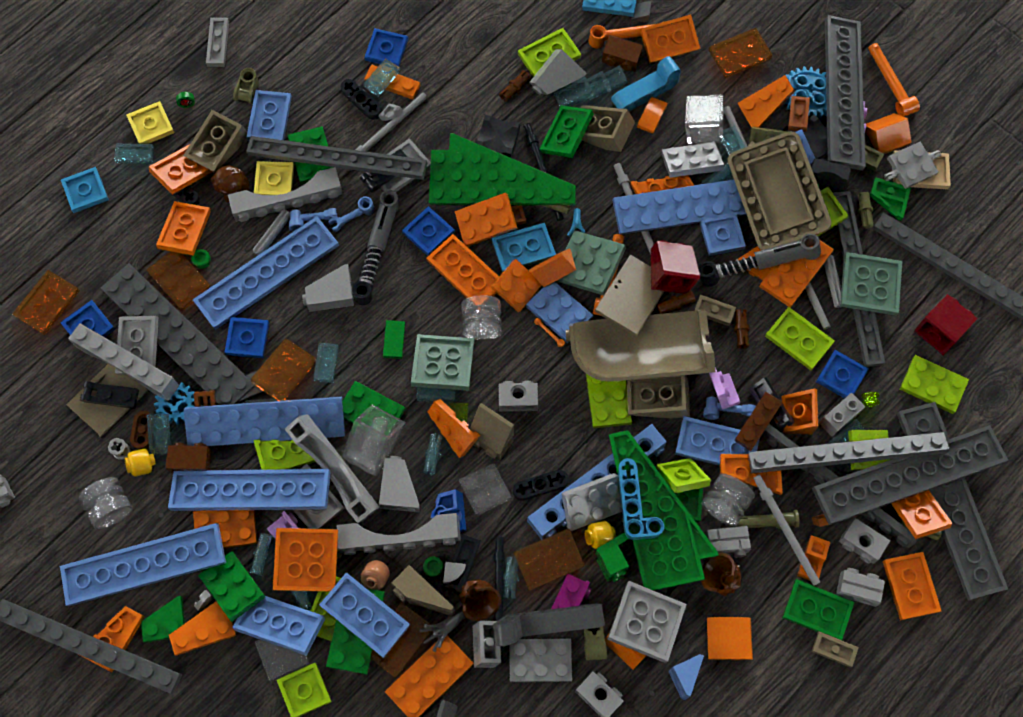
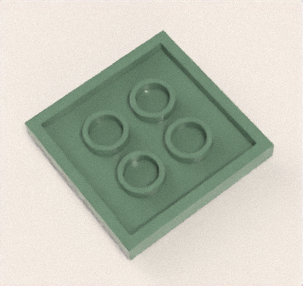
[557,230,626,296]
[840,252,902,316]
[411,334,474,391]

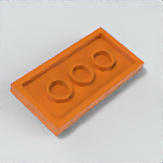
[426,234,499,309]
[759,240,834,308]
[385,635,474,717]

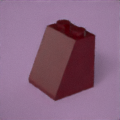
[651,240,700,294]
[914,294,978,356]

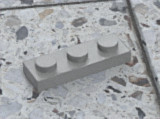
[206,18,229,67]

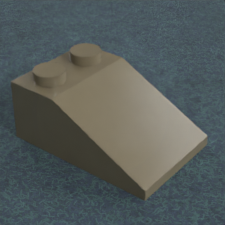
[581,105,635,152]
[183,110,247,172]
[627,375,690,418]
[470,403,514,460]
[392,565,455,616]

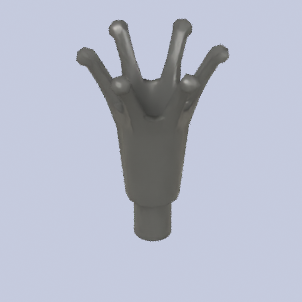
[419,612,465,652]

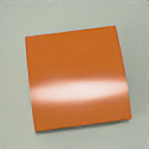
[707,617,753,660]

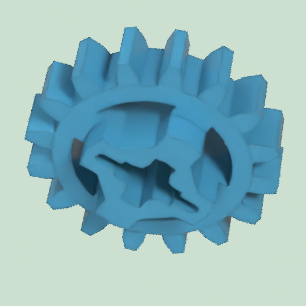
[154,382,195,425]

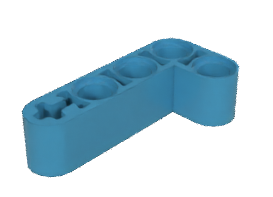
[611,56,681,111]
[618,458,664,540]

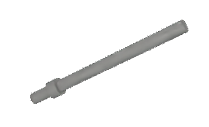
[355,92,427,152]
[614,163,654,255]
[753,474,820,586]

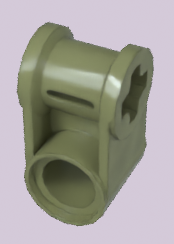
[233,68,259,105]
[584,626,607,661]

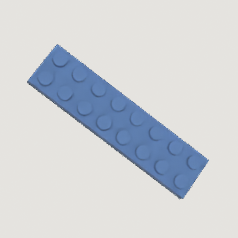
[612,180,746,235]
[193,216,339,330]
[183,397,345,446]
[168,469,331,511]
[60,523,226,606]

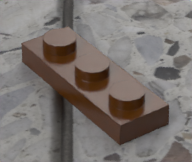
[734,392,782,451]

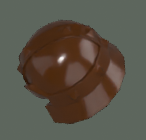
[211,165,249,202]
[701,553,741,596]
[458,579,501,621]

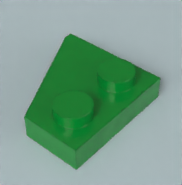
[870,177,911,221]
[141,596,185,643]

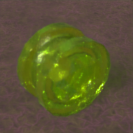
[862,392,880,406]

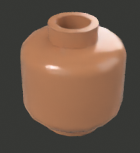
[361,560,390,590]

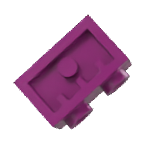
[551,574,592,609]

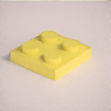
[127,101,174,147]
[254,161,294,195]

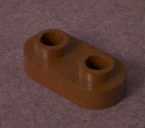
[130,411,155,450]

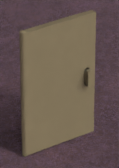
[595,255,664,336]
[66,364,148,437]

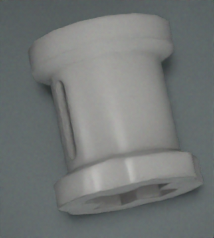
[108,438,131,460]

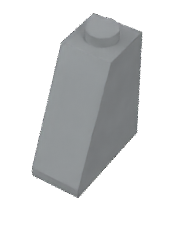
[529,49,587,95]
[302,264,354,312]
[379,456,420,512]

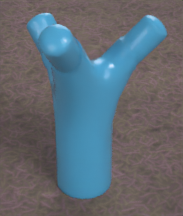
[567,208,585,237]

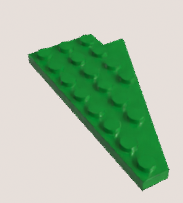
[429,133,576,205]
[609,430,719,591]

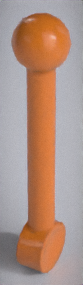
[534,318,565,347]

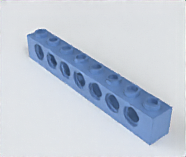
[527,424,667,540]

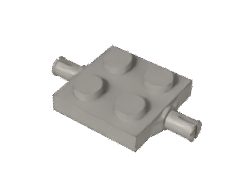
[884,141,941,189]

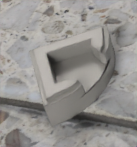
[379,103,403,121]
[443,562,466,583]
[194,590,215,612]

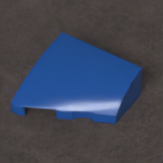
[430,489,467,532]

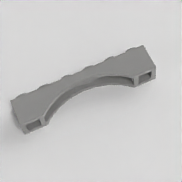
[228,167,343,222]
[68,323,179,401]
[285,414,380,523]
[337,513,461,555]

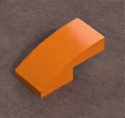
[637,97,668,134]
[797,535,830,581]

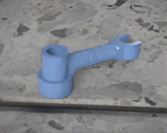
[328,196,374,232]
[289,208,338,232]
[703,397,756,420]

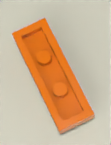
[364,65,421,100]

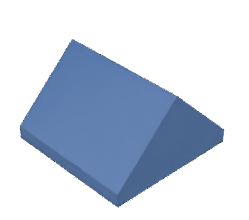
[668,654,704,700]

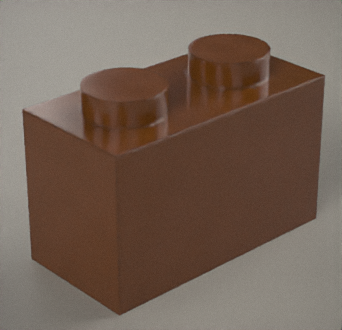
[602,35,643,72]
[166,443,212,473]

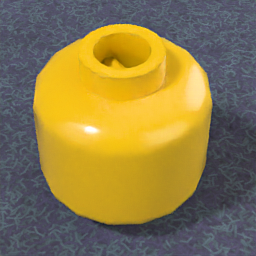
[124,449,156,477]
[585,521,616,549]

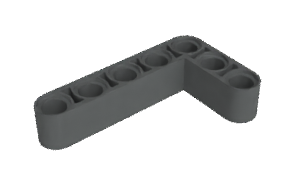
[493,604,605,646]

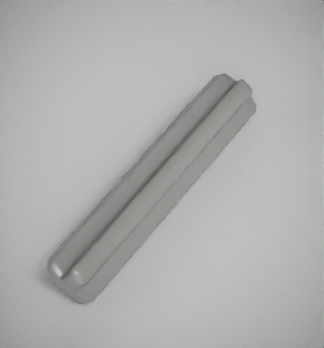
[253,209,290,256]
[824,255,842,308]

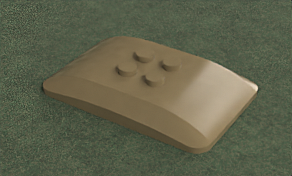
[728,131,831,250]

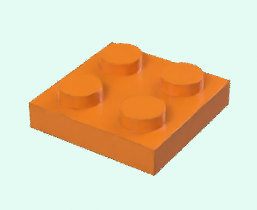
[491,259,542,312]

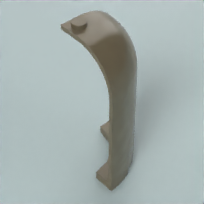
[565,310,716,381]

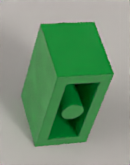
[597,544,629,583]

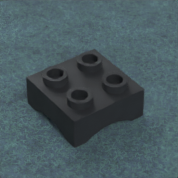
[477,115,520,158]
[795,115,828,159]
[811,159,851,193]

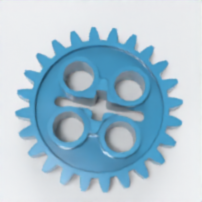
[784,66,827,119]

